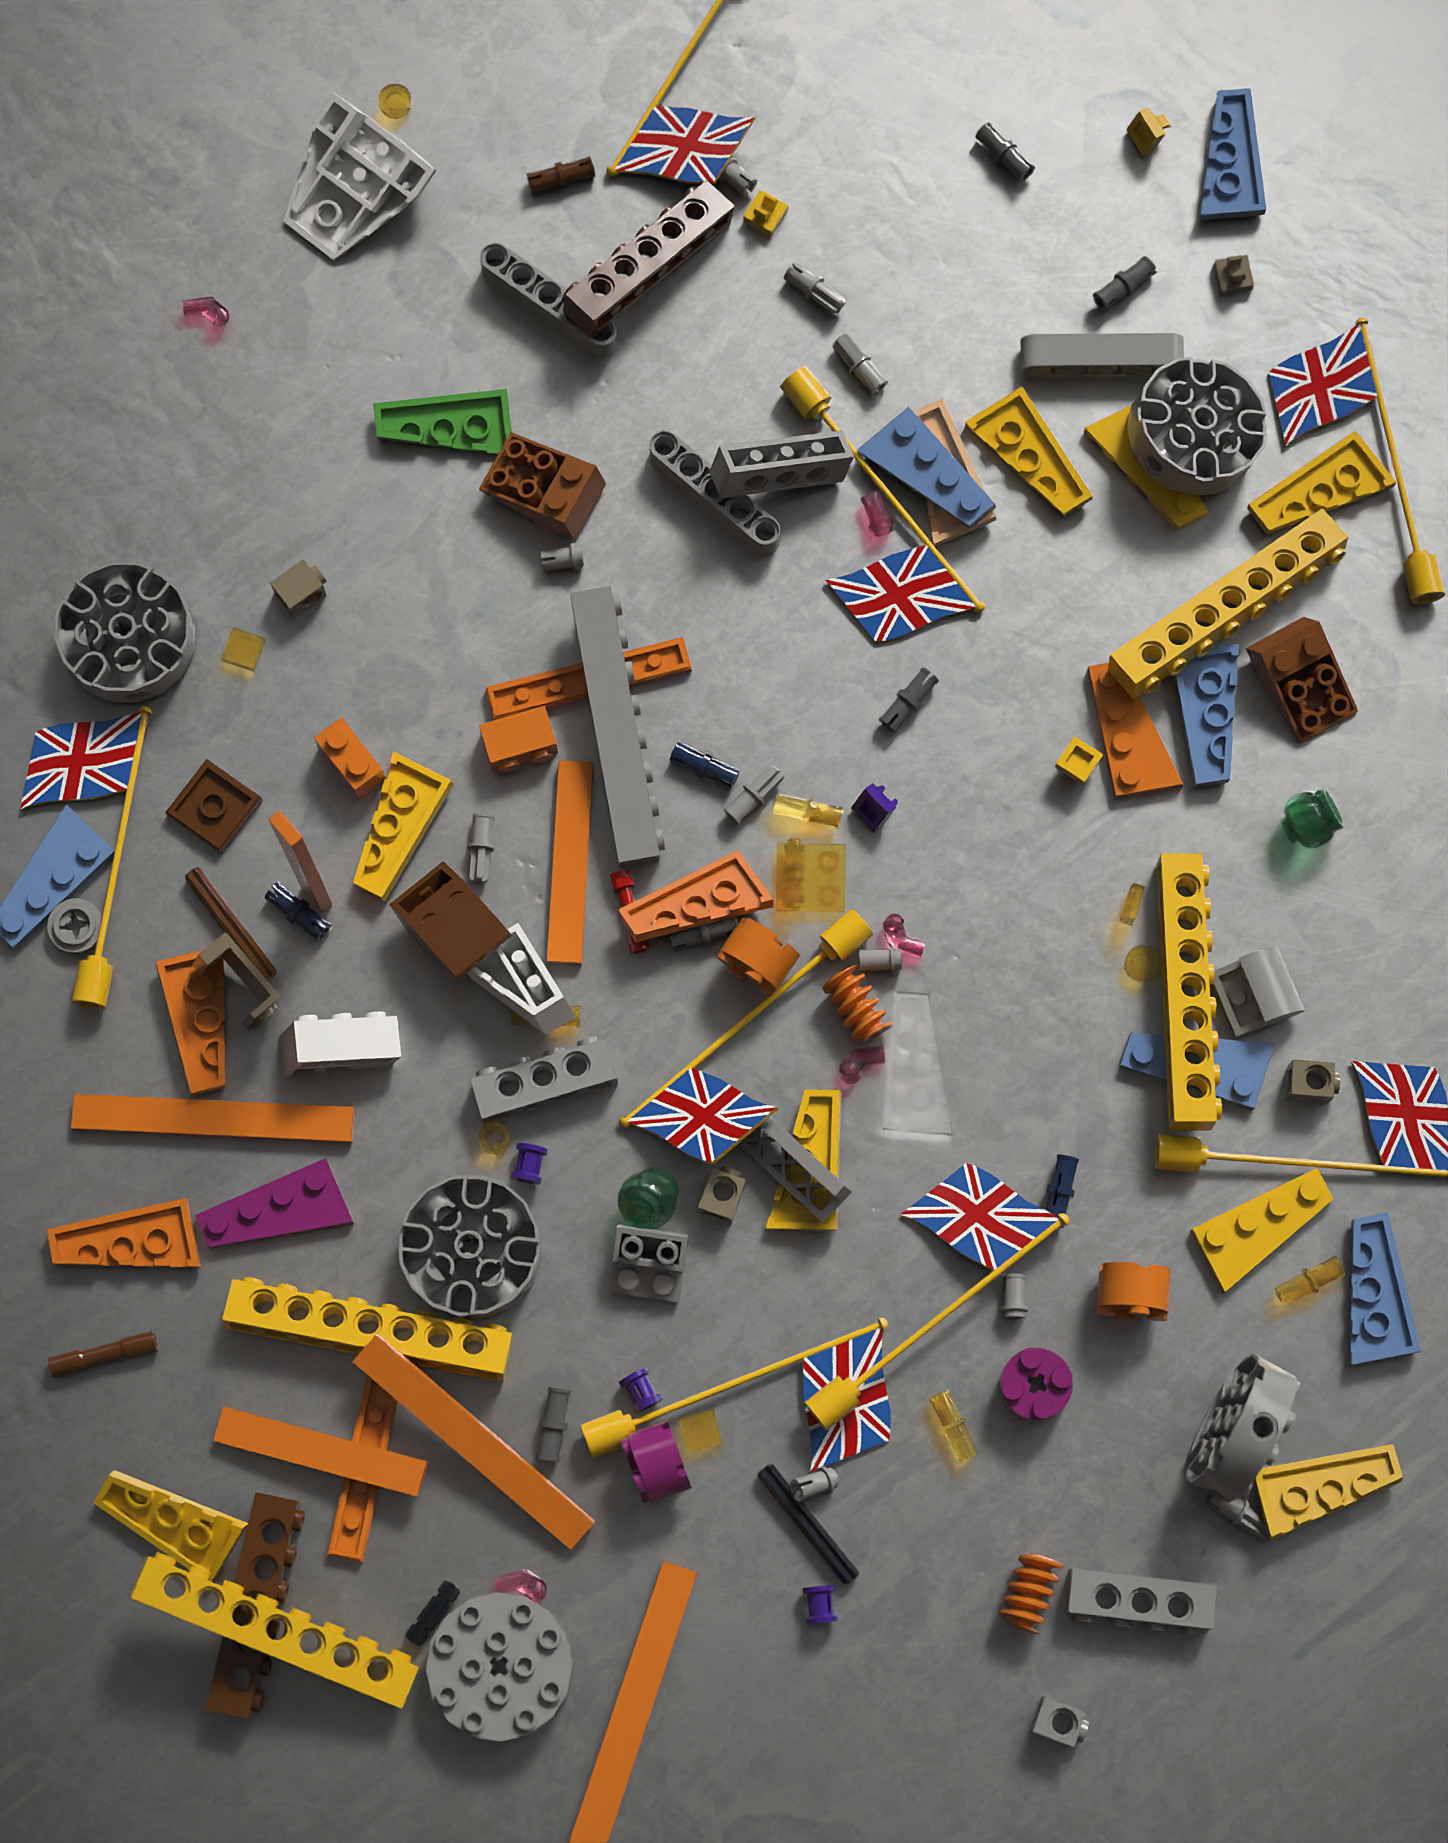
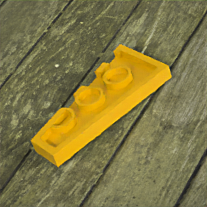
[965,386,1093,517]
[353,752,454,901]
[1254,1444,1403,1542]
[93,1470,248,1582]

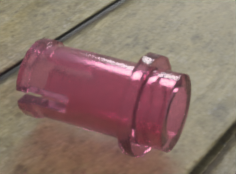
[860,491,894,537]

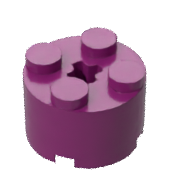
[999,1348,1073,1423]
[621,1420,692,1503]

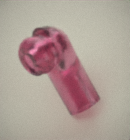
[182,296,229,326]
[882,913,926,958]
[839,1046,885,1084]
[494,1569,547,1603]

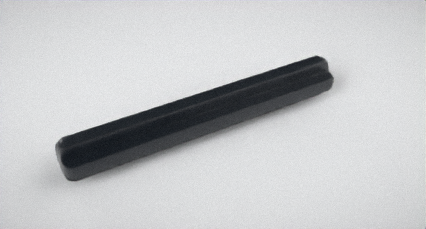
[758,1463,859,1585]

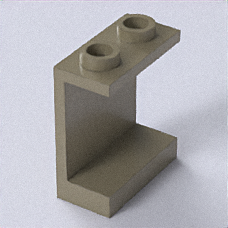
[192,932,281,1028]

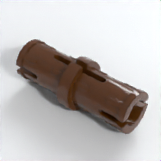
[526,156,596,194]

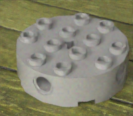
[1127,357,1267,496]
[54,562,196,703]
[398,1175,541,1320]
[1186,1353,1300,1503]
[426,1592,574,1742]

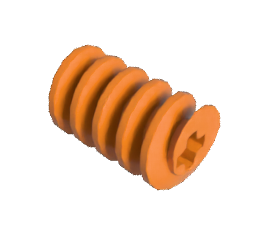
[822,965,893,1043]
[998,1553,1064,1635]

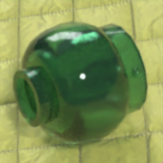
[1280,788,1344,849]
[618,1167,679,1230]

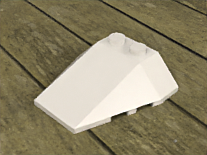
[283,92,437,261]

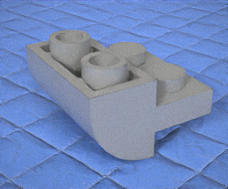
[1214,947,1305,1038]
[609,1224,689,1303]

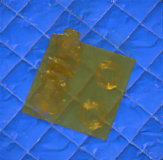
[776,838,846,912]

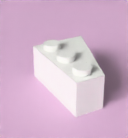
[467,923,576,1035]
[279,1011,401,1077]

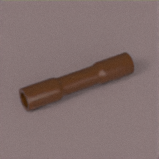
[48,1330,158,1378]

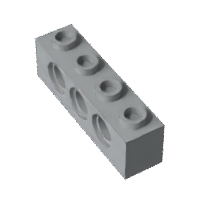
[709,430,854,498]
[470,1036,618,1125]
[1065,1568,1217,1636]

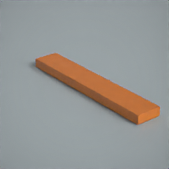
[485,637,692,720]
[547,760,593,965]
[327,1375,398,1562]
[213,1406,429,1497]

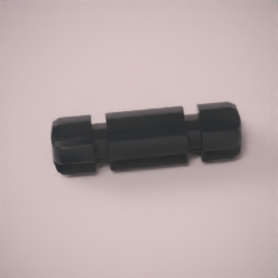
[405,1580,460,1646]

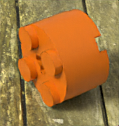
[717,917,800,997]
[1097,1262,1171,1322]

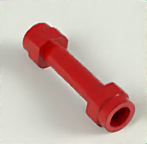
[610,869,651,954]

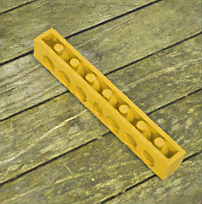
[1108,508,1349,699]
[1156,853,1222,1131]
[222,1277,513,1383]
[128,1552,419,1709]

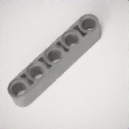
[480,242,617,358]
[1020,333,1184,377]
[649,430,781,556]

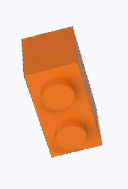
[479,706,558,773]
[314,717,386,800]

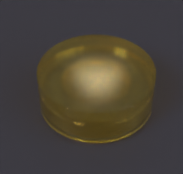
[378,83,412,119]
[1124,945,1160,982]

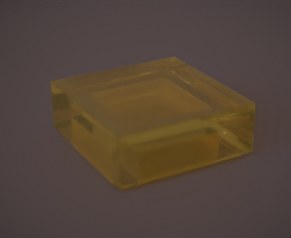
[221,627,266,672]
[1120,883,1145,926]
[679,1409,723,1453]

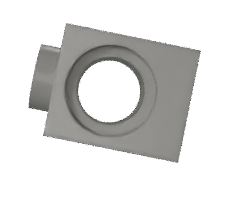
[1030,1696,1089,1747]

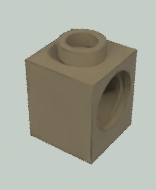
[270,559,327,619]
[1286,1059,1340,1103]
[698,1166,746,1224]

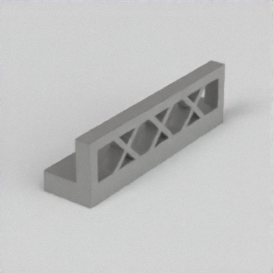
[738,1094,852,1223]

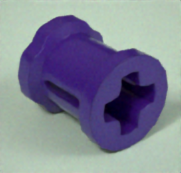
[510,1143,548,1185]
[619,1367,663,1414]
[802,1584,838,1625]

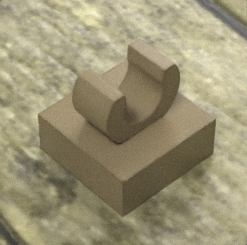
[1213,255,1254,296]

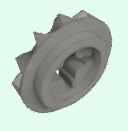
[47,898,102,954]

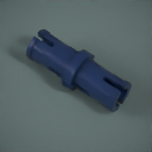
[669,741,741,790]
[264,881,332,941]
[1046,1154,1079,1228]

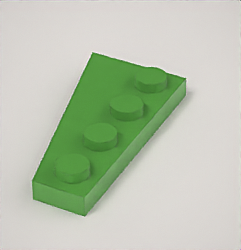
[373,389,512,455]

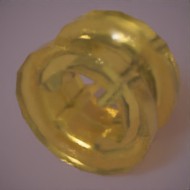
[478,1121,511,1155]

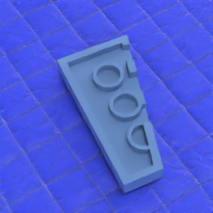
[1199,88,1267,220]
[857,406,996,529]
[1174,644,1239,788]
[0,804,115,950]
[1120,1032,1275,1111]
[1349,1212,1421,1366]

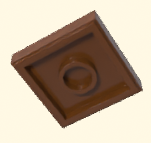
[165,759,263,854]

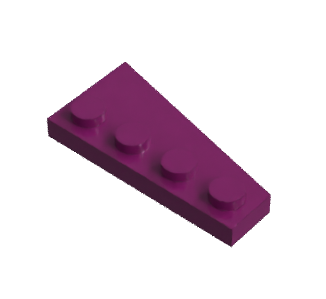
[195,1158,354,1249]

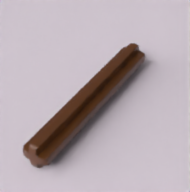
[185,867,277,981]

